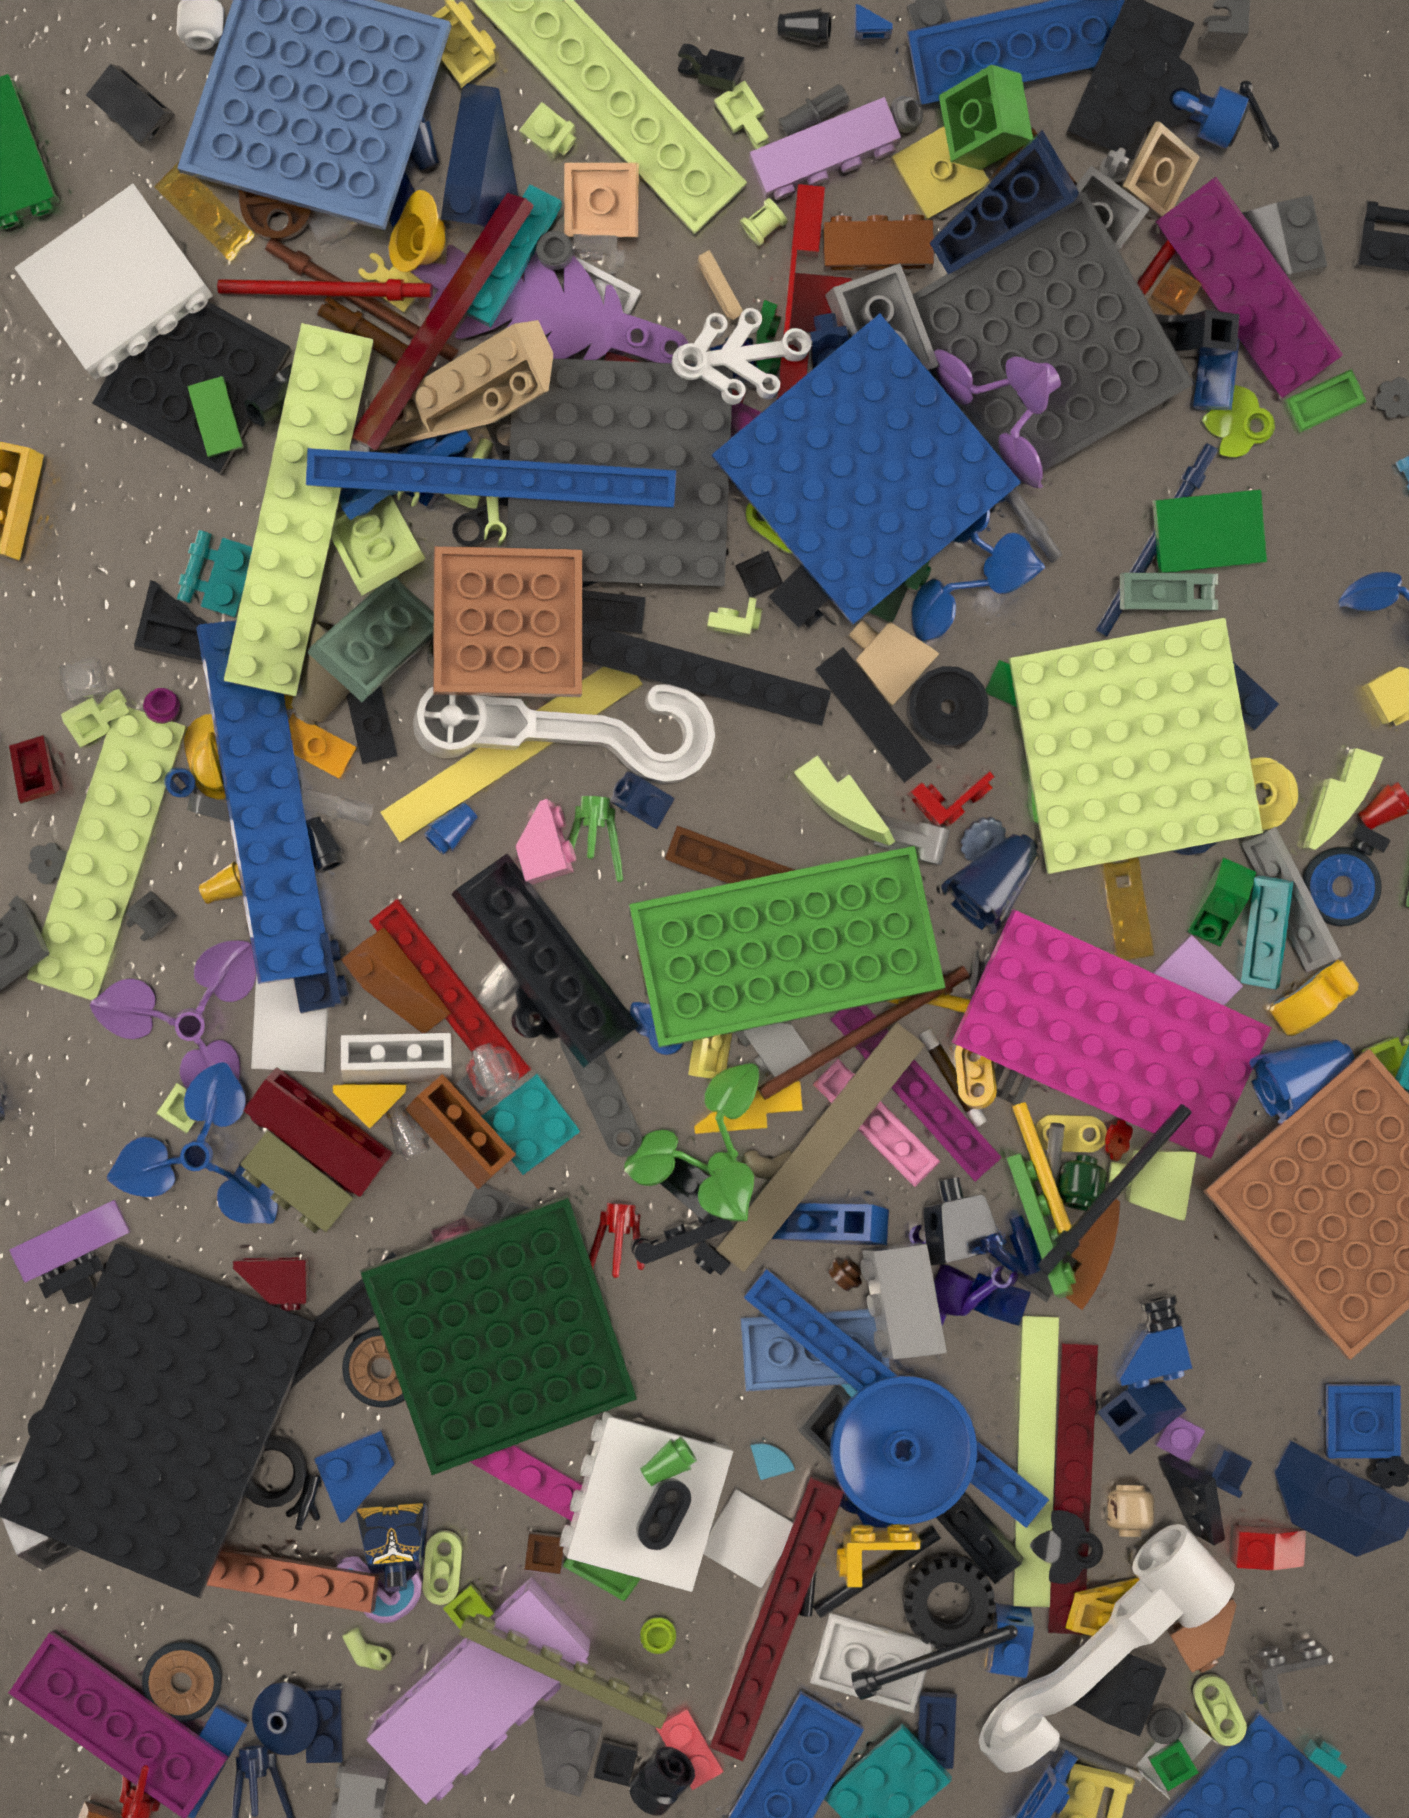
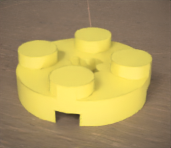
[1250,757,1298,830]

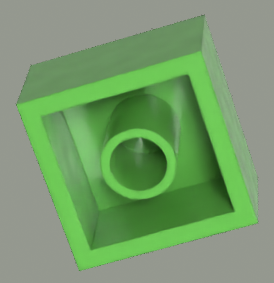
[939,64,1033,170]

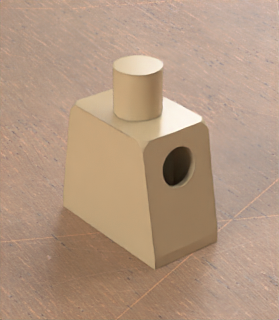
[848,620,939,707]

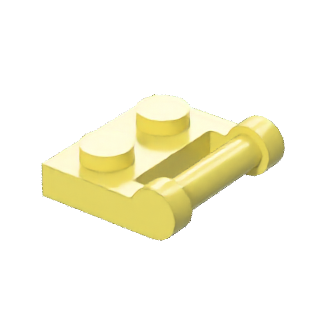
[1056,1764,1135,1818]

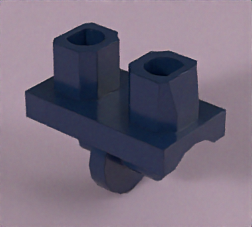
[810,313,848,370]

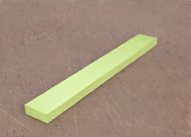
[1013,1315,1059,1607]

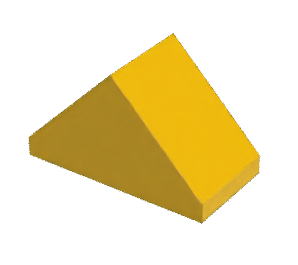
[333,1083,409,1129]

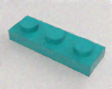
[1241,875,1294,990]

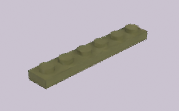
[459,1614,667,1729]

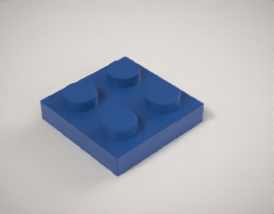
[1326,1384,1401,1459]

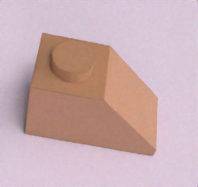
[1167,1597,1237,1673]

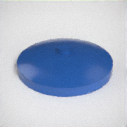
[830,1376,977,1525]

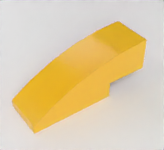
[694,1080,803,1134]

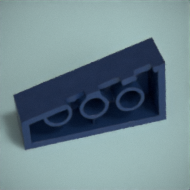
[930,129,1079,275]

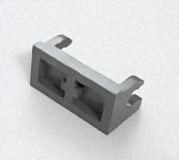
[1198,0,1250,51]

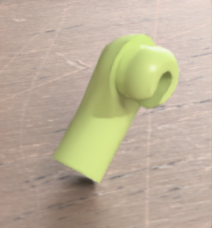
[342,1627,392,1670]

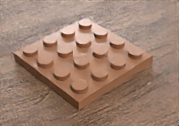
[433,546,582,697]

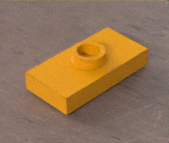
[288,713,357,779]

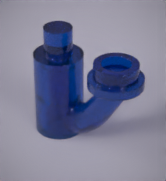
[980,1214,1042,1276]

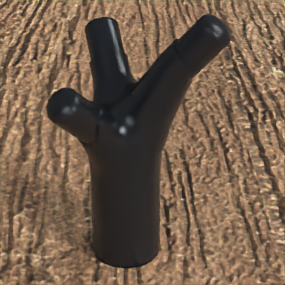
[286,1473,321,1531]

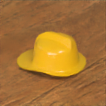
[389,190,446,272]
[184,714,226,800]

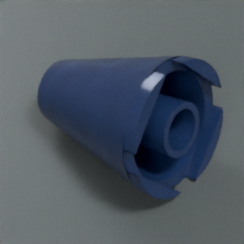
[941,834,1039,934]

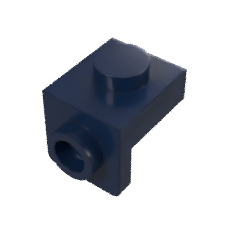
[610,771,675,829]

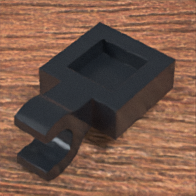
[678,44,745,92]

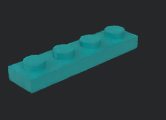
[465,184,562,328]

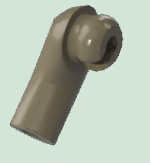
[742,1149,791,1180]

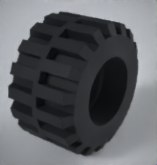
[902,1552,996,1649]

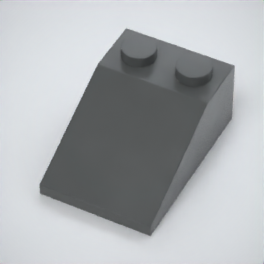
[1242,195,1328,280]

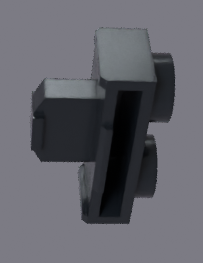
[38,1250,106,1304]

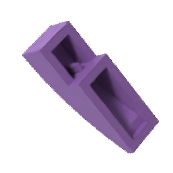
[9,1200,130,1283]

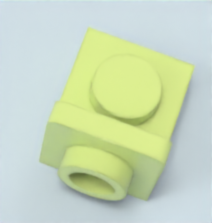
[519,102,577,160]
[707,597,762,637]

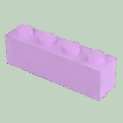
[749,97,901,200]

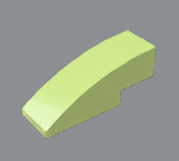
[1303,748,1383,850]
[794,756,895,846]

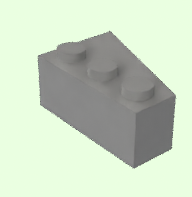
[330,1756,391,1818]

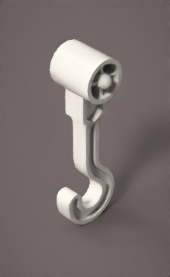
[413,684,715,784]
[979,1524,1235,1773]

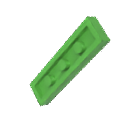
[1007,1153,1076,1299]

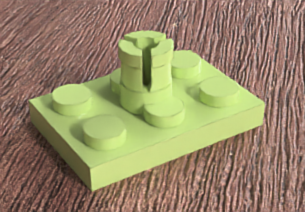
[331,495,426,595]

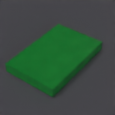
[1152,489,1267,573]

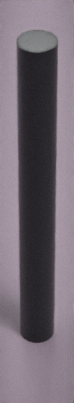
[813,1526,941,1618]

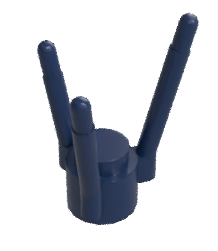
[231,1745,295,1818]

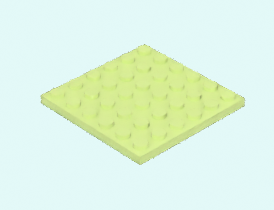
[1009,618,1263,874]

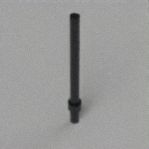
[1037,1104,1192,1275]

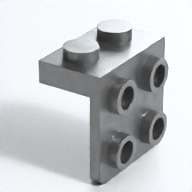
[1247,1639,1333,1714]

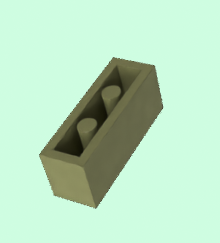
[240,1130,353,1234]

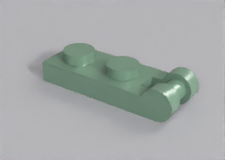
[1120,573,1218,611]

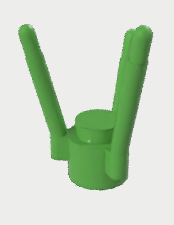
[568,796,623,882]

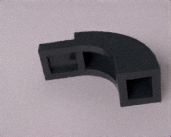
[1155,310,1239,356]

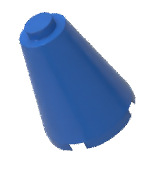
[1249,1039,1355,1124]

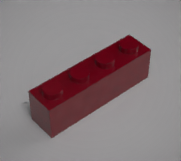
[243,1067,393,1197]

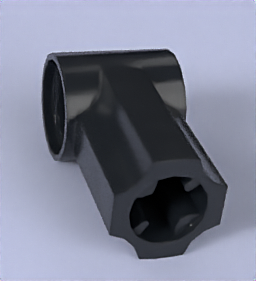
[244,363,293,427]

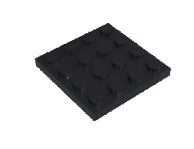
[92,302,291,474]

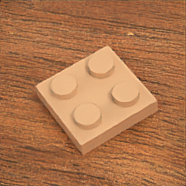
[564,163,639,237]

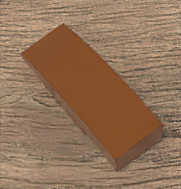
[1065,1199,1120,1310]

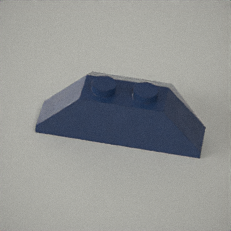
[1273,1440,1409,1557]

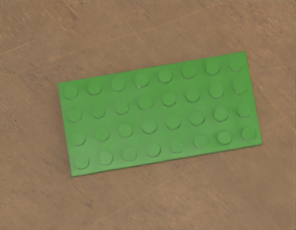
[629,846,945,1048]

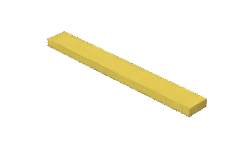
[380,667,643,843]

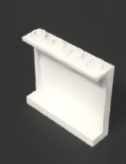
[15,184,213,380]
[560,1412,733,1592]

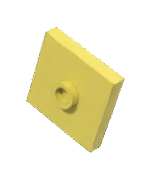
[891,126,989,220]

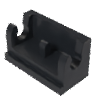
[86,64,174,144]

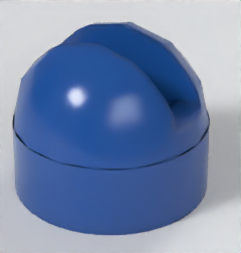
[164,767,195,798]

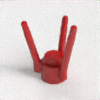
[589,1203,645,1278]
[119,1765,160,1818]

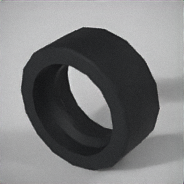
[244,1435,308,1508]

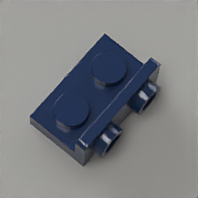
[294,932,349,1014]

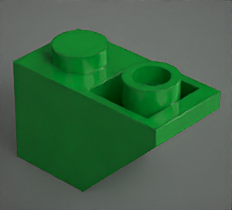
[1187,857,1256,947]

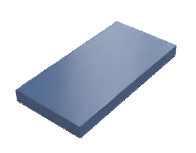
[741,1309,890,1391]

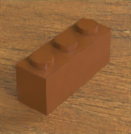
[823,214,934,272]
[405,1074,516,1189]

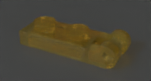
[154,161,253,259]
[1101,857,1155,960]

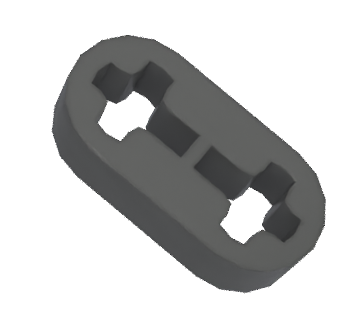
[186,792,230,823]

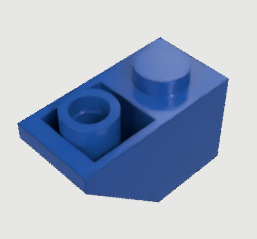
[1116,1325,1192,1389]

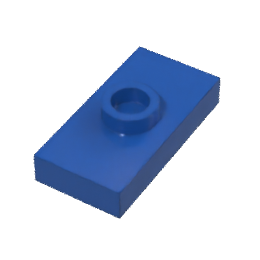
[1193,338,1240,410]

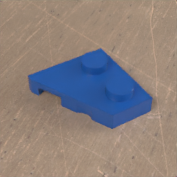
[314,1429,396,1523]

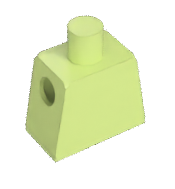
[1107,1149,1196,1221]

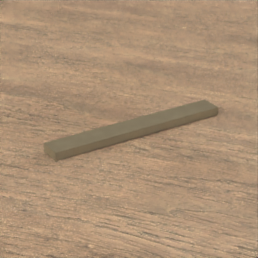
[716,1022,925,1272]

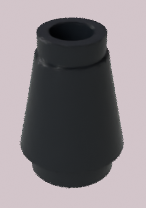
[778,8,832,45]
[306,816,344,873]

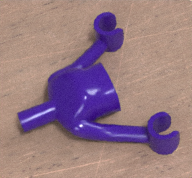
[909,1225,1018,1326]

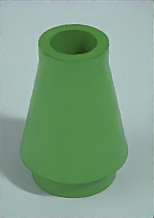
[640,1437,697,1486]

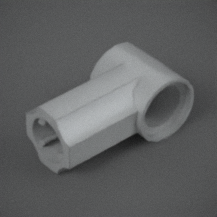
[874,815,950,865]

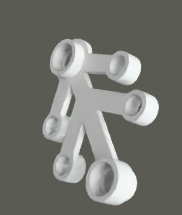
[672,308,811,405]

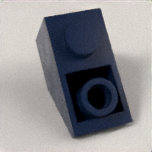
[1098,1382,1187,1454]

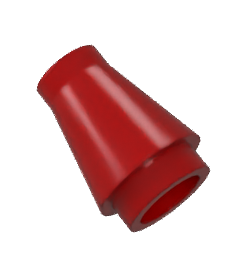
[1358,782,1409,830]

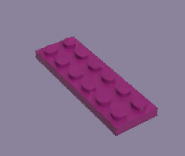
[1155,177,1343,398]
[8,1631,229,1818]

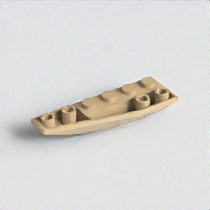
[357,320,554,452]

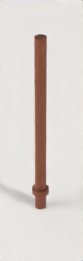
[758,965,970,1100]

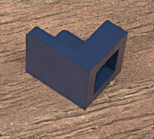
[1204,1444,1253,1498]

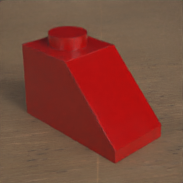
[1231,1525,1306,1570]

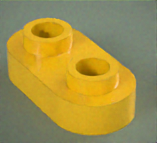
[955,1045,997,1109]

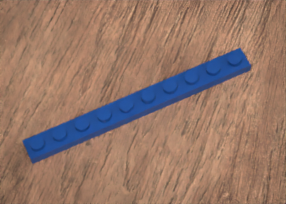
[306,448,676,508]
[744,1268,1049,1528]

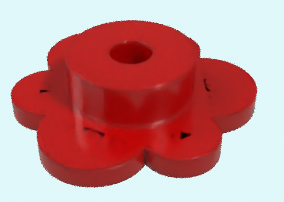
[1105,1119,1133,1161]

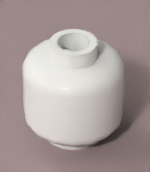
[176,0,224,50]

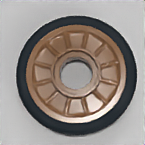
[342,1328,405,1408]
[142,1642,221,1722]

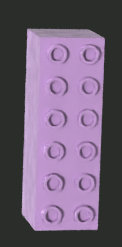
[366,1577,590,1804]

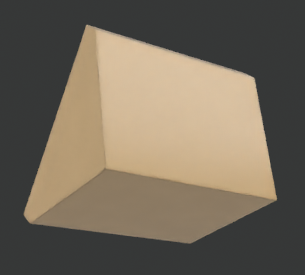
[1121,122,1199,218]

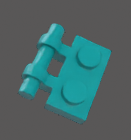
[177,530,253,618]

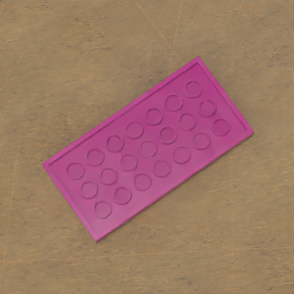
[952,909,1272,1159]

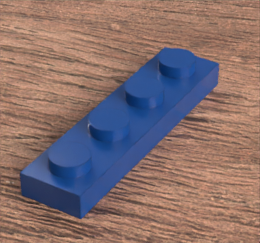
[339,429,472,521]

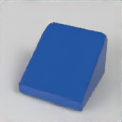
[854,4,893,40]

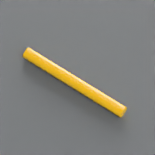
[1012,1102,1071,1235]

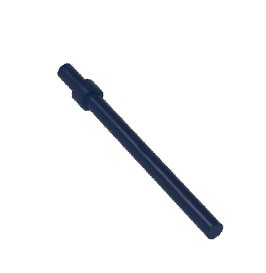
[1095,443,1218,637]

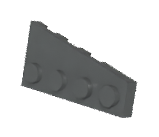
[0,895,50,990]

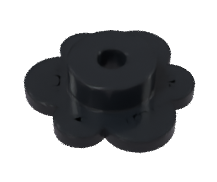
[1370,1456,1409,1489]

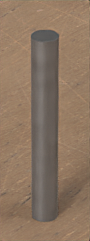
[1043,1123,1065,1229]

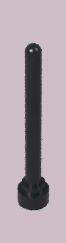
[851,1625,1018,1700]

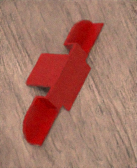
[777,184,852,399]

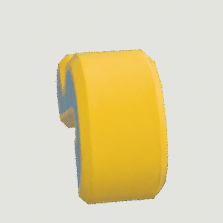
[1269,959,1359,1036]

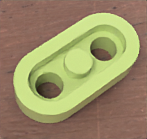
[422,1530,463,1605]
[1193,1674,1247,1746]

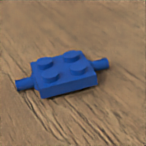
[1015,1750,1078,1818]

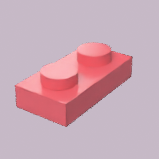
[656,1707,724,1790]

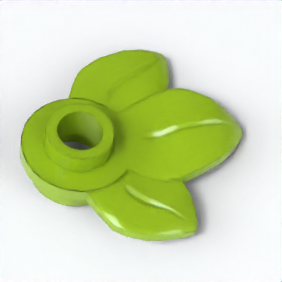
[1202,385,1275,458]

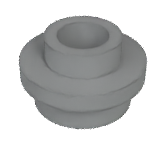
[890,96,923,133]

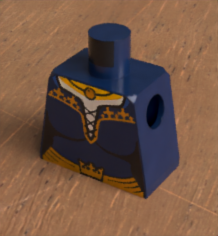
[356,1503,429,1592]

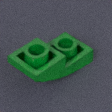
[756,300,782,376]

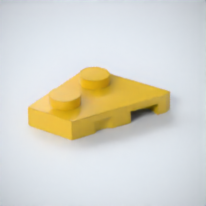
[1065,1577,1139,1636]

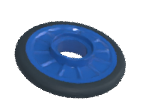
[1303,847,1382,926]

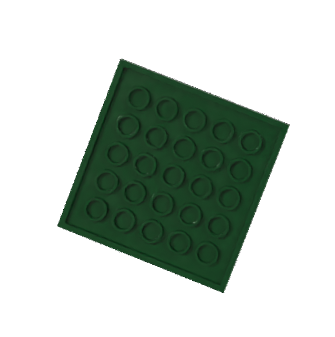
[359,1195,637,1475]

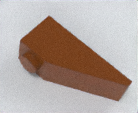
[341,928,451,1034]

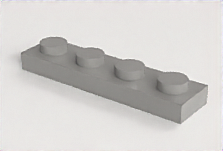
[1241,827,1342,972]

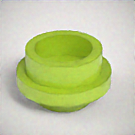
[640,1617,676,1654]

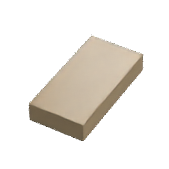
[698,250,743,325]

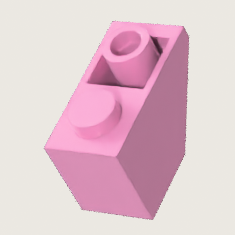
[516,799,576,884]

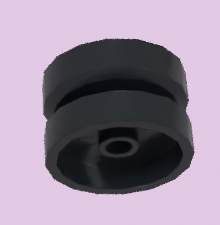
[906,666,989,748]

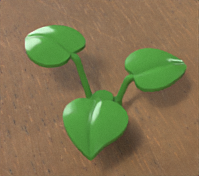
[624,1063,759,1221]

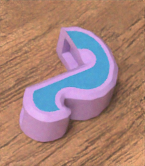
[337,1556,423,1623]

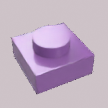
[1155,1416,1205,1463]

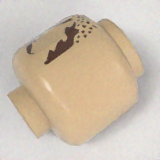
[1107,1485,1154,1537]

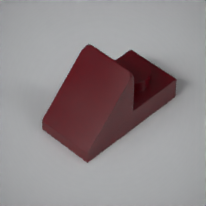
[9,735,61,804]

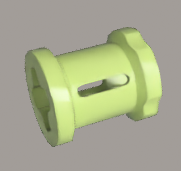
[740,198,788,246]

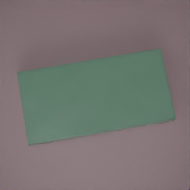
[307,578,434,702]

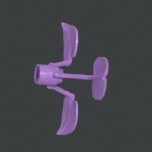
[934,349,1061,488]
[90,940,256,1088]

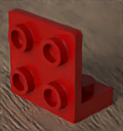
[906,771,995,827]

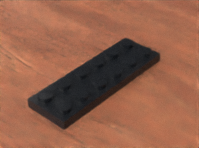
[451,853,639,1068]

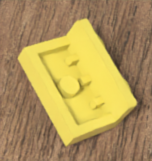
[432,0,496,88]

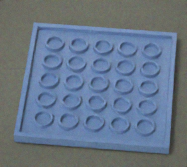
[177,0,452,230]

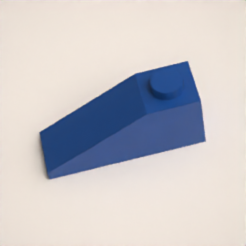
[771,1203,889,1246]

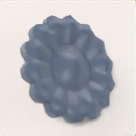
[961,817,1006,862]

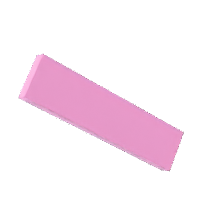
[813,1059,940,1187]

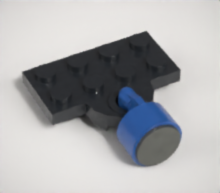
[1067,0,1250,160]

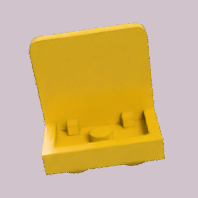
[836,1524,920,1587]

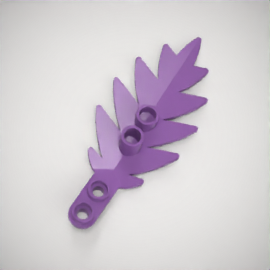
[410,245,688,363]

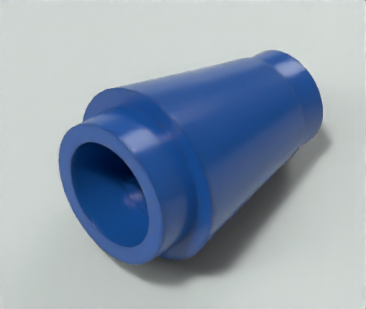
[424,802,478,855]

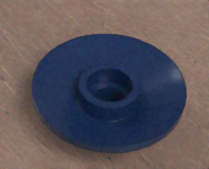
[252,1682,319,1756]

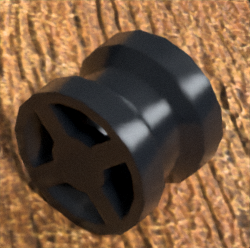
[1140,1294,1183,1332]

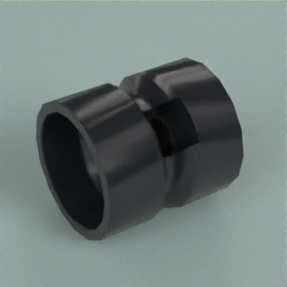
[629,1747,695,1816]

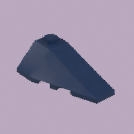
[441,84,519,233]

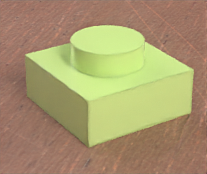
[156,1083,195,1134]

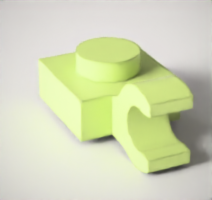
[714,80,769,149]
[61,689,130,748]

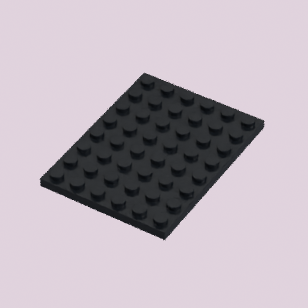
[0,1243,317,1599]

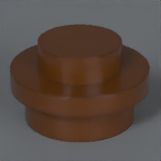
[829,1257,862,1291]

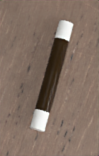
[919,1028,987,1128]

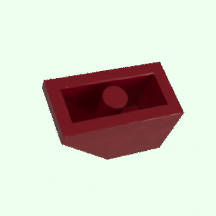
[233,1257,310,1311]

